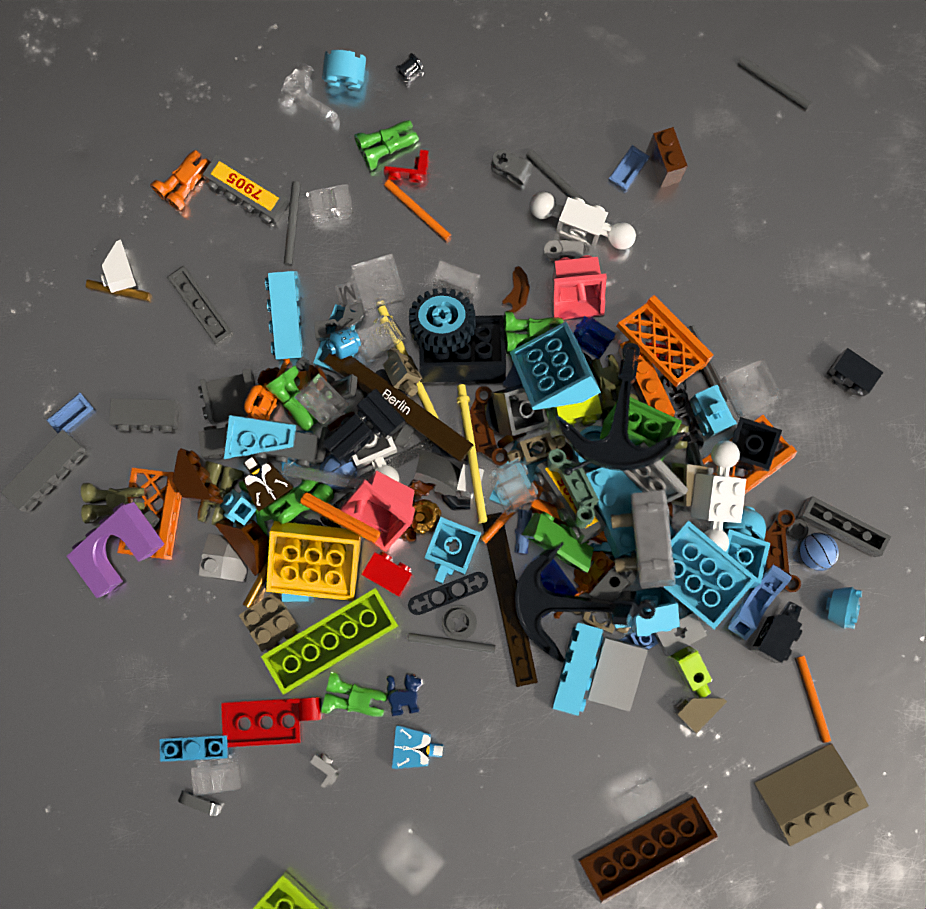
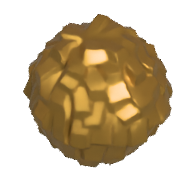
[411,499,442,534]

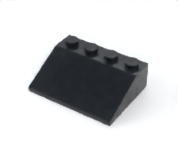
[419,315,506,383]

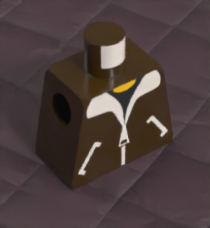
[243,456,294,512]

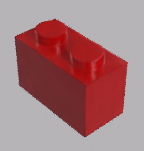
[361,551,413,597]

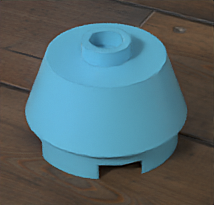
[826,587,862,629]

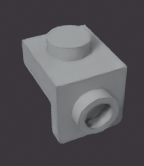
[310,753,339,788]

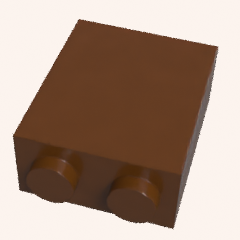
[647,127,688,188]

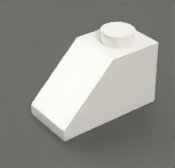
[100,240,136,293]

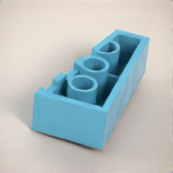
[265,271,303,359]
[551,622,603,716]

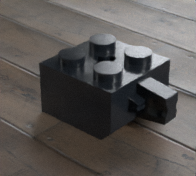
[750,601,802,663]

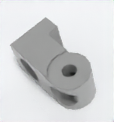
[544,240,584,263]

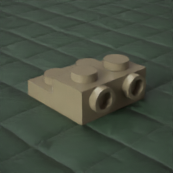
[239,592,300,652]

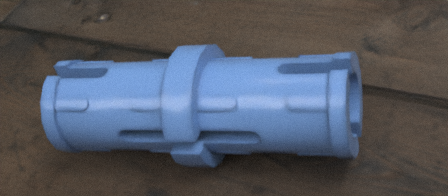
[514,509,532,554]

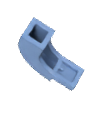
[728,565,791,641]

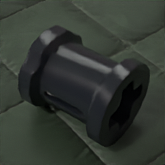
[396,53,423,81]

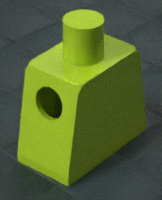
[669,646,712,698]

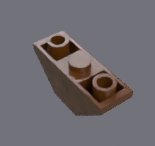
[173,448,223,504]
[216,518,269,576]

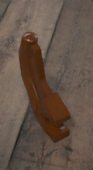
[502,266,530,314]

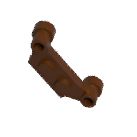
[469,386,508,466]
[764,510,801,593]

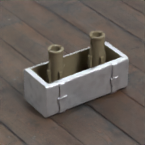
[611,490,676,588]

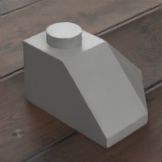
[199,534,248,582]

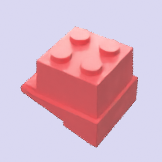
[551,255,607,320]
[340,470,415,551]

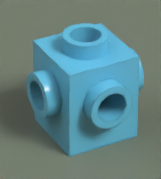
[220,489,257,525]

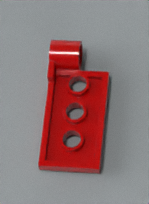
[221,697,321,747]

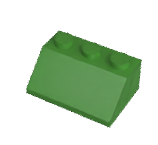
[600,397,682,461]
[521,512,594,572]

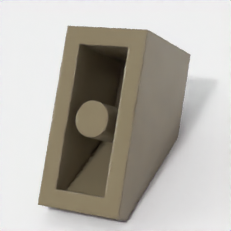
[674,698,727,733]

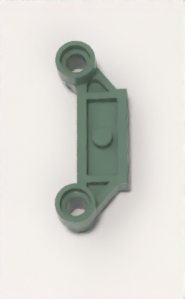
[547,449,599,528]

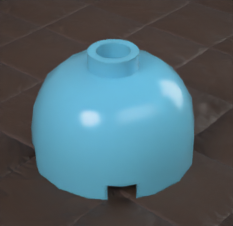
[722,506,766,541]

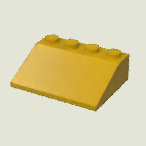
[266,521,361,601]

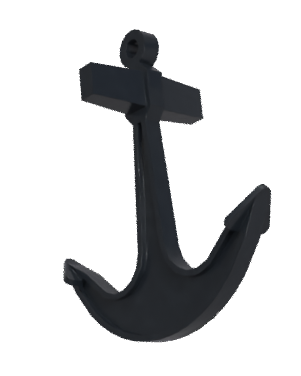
[555,343,686,471]
[515,542,656,663]

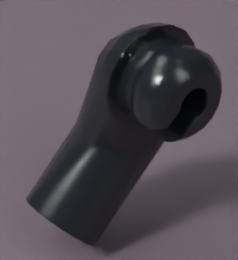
[441,494,470,510]

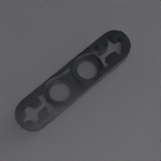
[660,373,704,450]
[408,572,488,615]

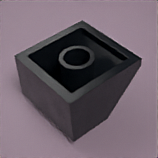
[732,417,782,471]

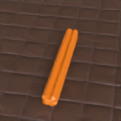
[300,493,381,543]

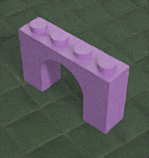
[67,502,165,598]

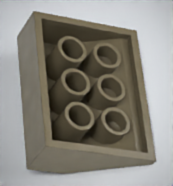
[754,743,869,846]

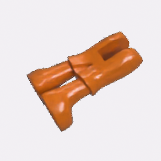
[150,150,211,211]

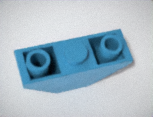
[160,735,228,762]

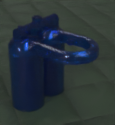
[574,316,617,358]

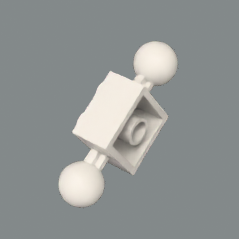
[529,192,636,250]
[339,388,399,482]
[691,440,746,552]

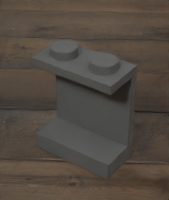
[198,368,259,424]

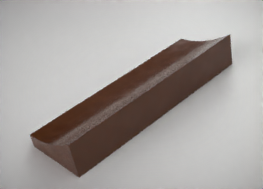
[579,797,718,904]

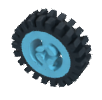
[409,288,476,353]

